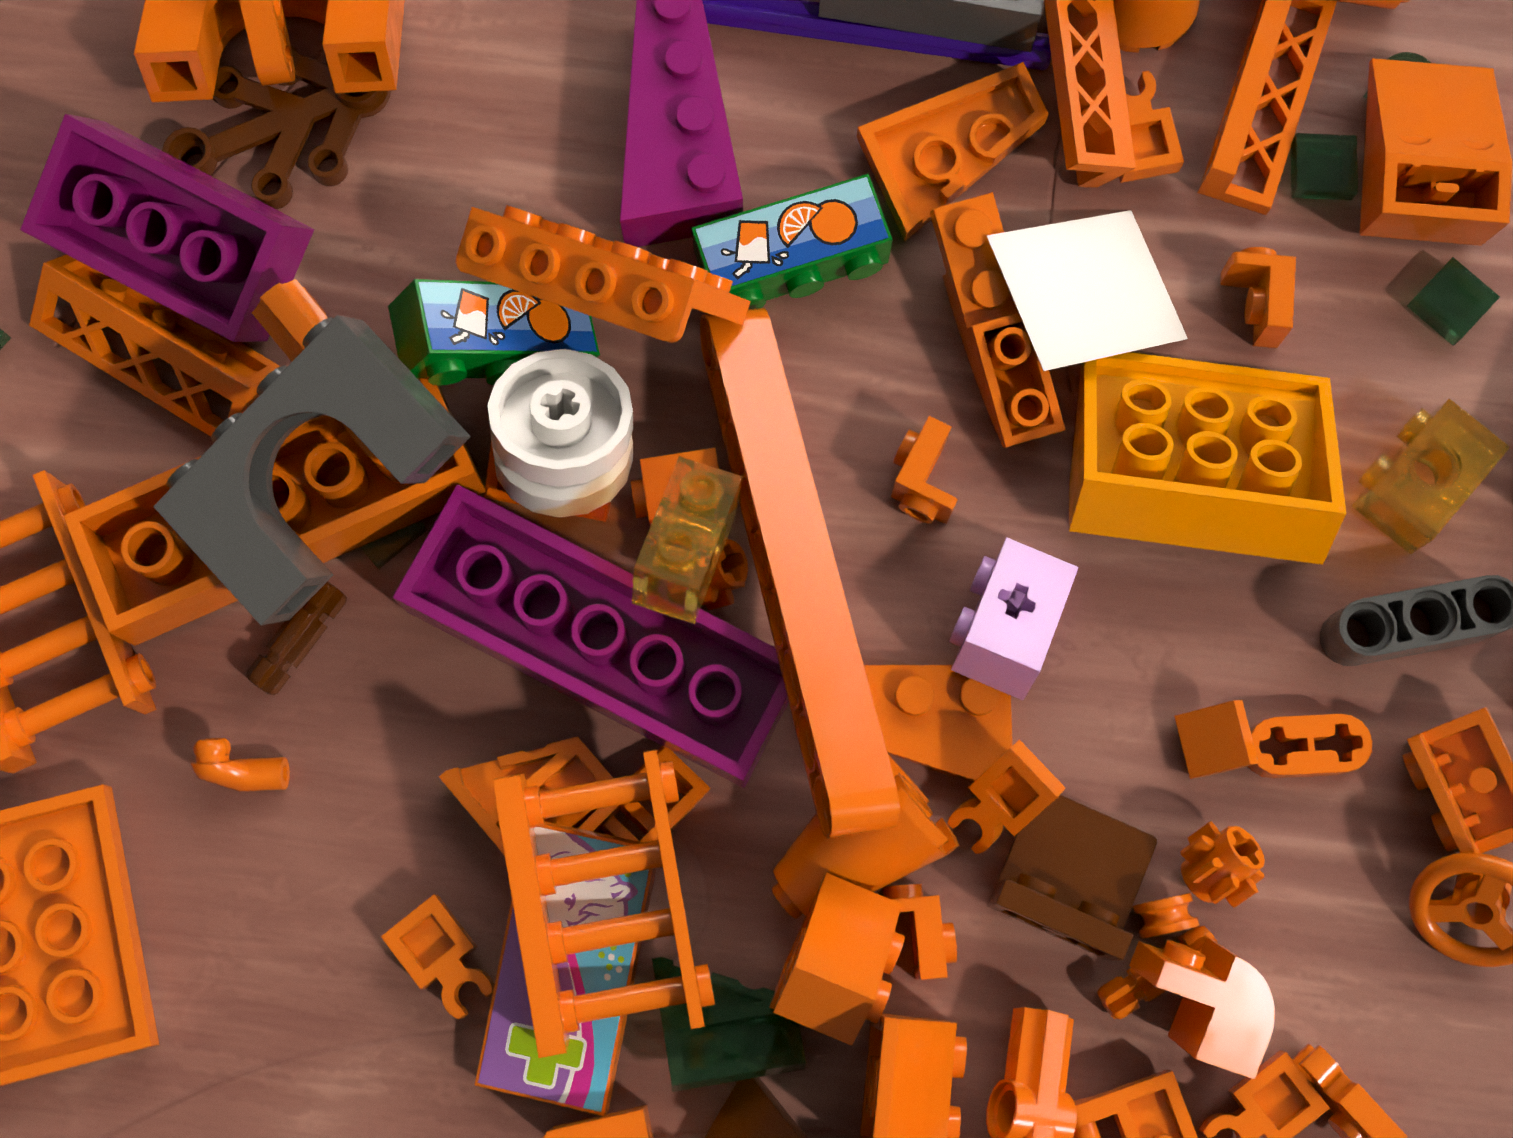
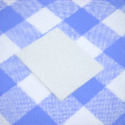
[987,210,1188,371]

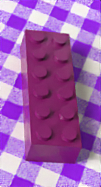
[392,484,789,788]

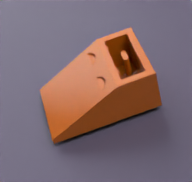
[1360,58,1512,246]

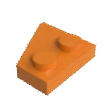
[439,736,613,856]

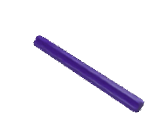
[703,0,1051,70]

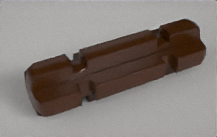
[246,581,347,695]

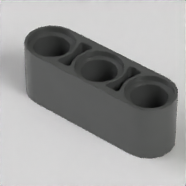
[1320,575,1513,666]

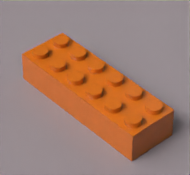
[63,378,486,646]

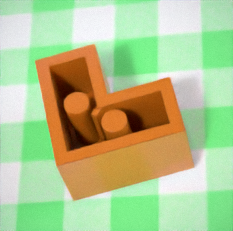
[769,873,905,1046]

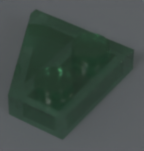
[652,957,806,1092]

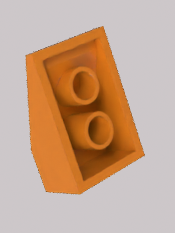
[859,1013,967,1138]

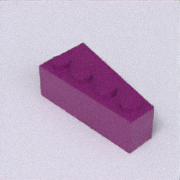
[620,0,743,247]

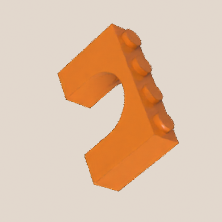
[134,0,405,102]

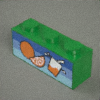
[692,173,893,310]
[388,279,600,385]

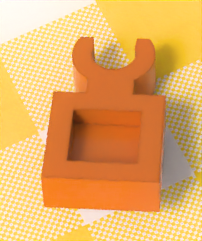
[1119,70,1184,183]
[947,739,1066,854]
[381,894,495,1019]
[1292,1044,1408,1138]
[1199,1050,1330,1138]

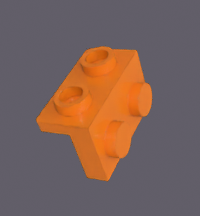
[1402,706,1513,853]

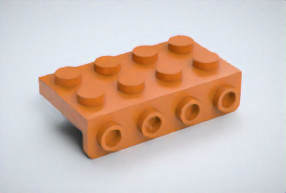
[456,205,751,343]

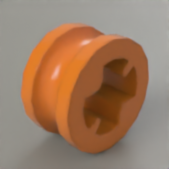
[1132,892,1200,939]

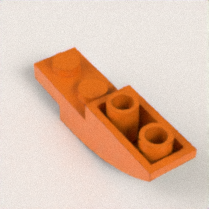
[930,192,1066,448]

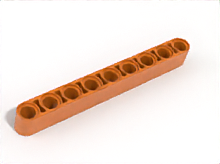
[700,308,900,839]

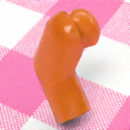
[191,738,290,791]

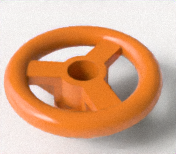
[1409,853,1513,967]

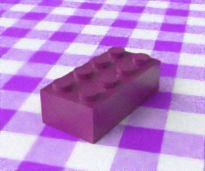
[20,114,315,342]

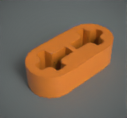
[1248,714,1373,778]

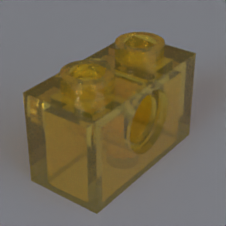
[1351,398,1510,554]
[632,456,742,624]

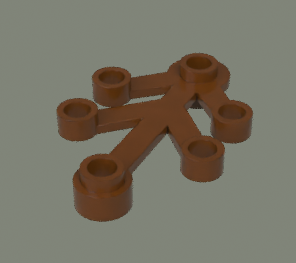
[162,46,391,209]

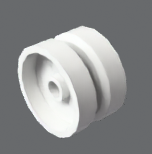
[487,349,633,518]

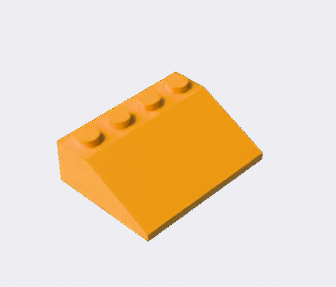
[1069,352,1346,565]

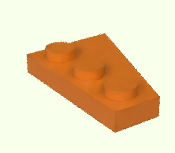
[857,62,1049,241]
[864,665,1013,782]

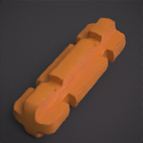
[1097,926,1218,1019]

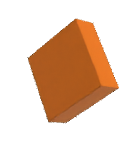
[1174,700,1259,779]

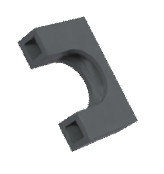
[153,315,471,625]

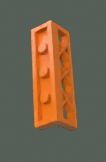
[1044,0,1136,188]
[1197,0,1337,215]
[29,254,280,437]

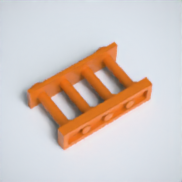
[0,470,157,774]
[492,749,715,1058]

